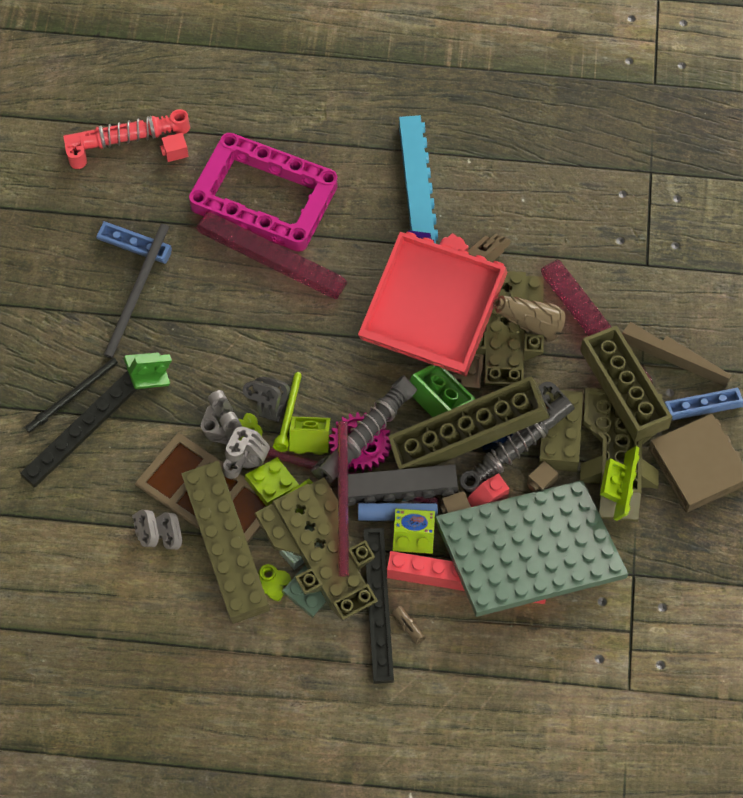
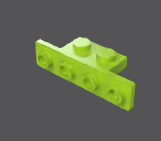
[600,446,640,521]

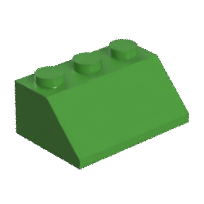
[410,365,475,417]

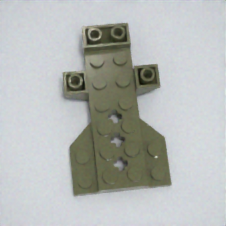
[476,271,544,386]
[580,388,662,522]
[255,477,378,621]

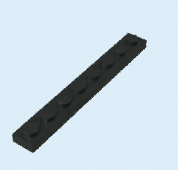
[20,371,138,487]
[364,528,394,684]

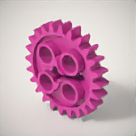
[329,412,391,473]

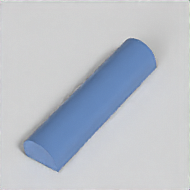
[96,221,172,264]
[664,388,743,421]
[358,503,438,521]

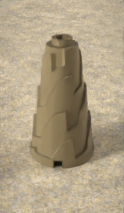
[493,296,565,342]

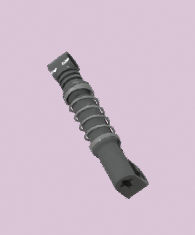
[310,375,417,484]
[460,382,575,494]

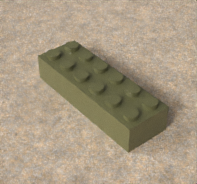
[580,325,672,442]

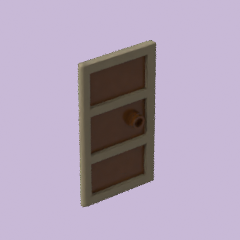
[135,432,267,543]

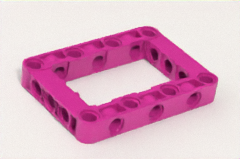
[189,133,338,252]

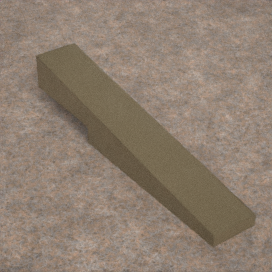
[622,322,732,387]

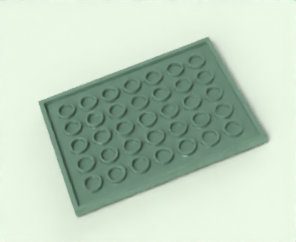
[435,481,628,617]

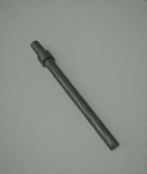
[24,358,118,433]

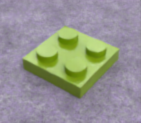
[245,457,299,506]

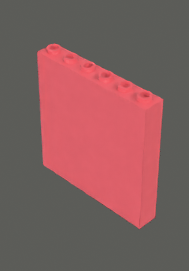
[358,232,508,377]

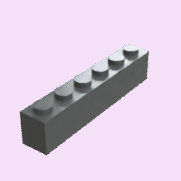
[338,464,458,506]

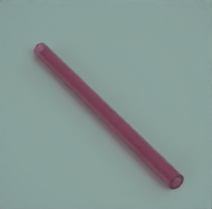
[338,421,349,577]

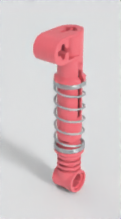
[63,109,190,169]

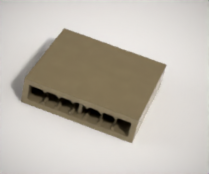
[649,414,743,513]

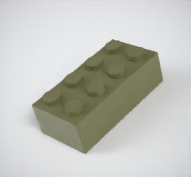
[538,390,583,472]

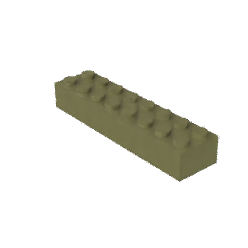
[388,376,550,470]
[181,460,271,624]

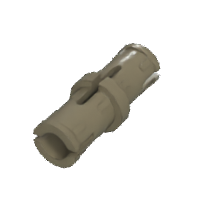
[392,606,426,645]

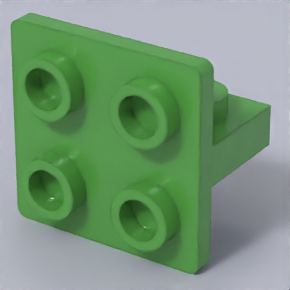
[124,352,172,389]

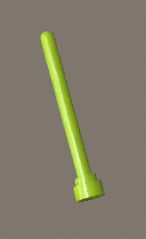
[273,372,302,452]

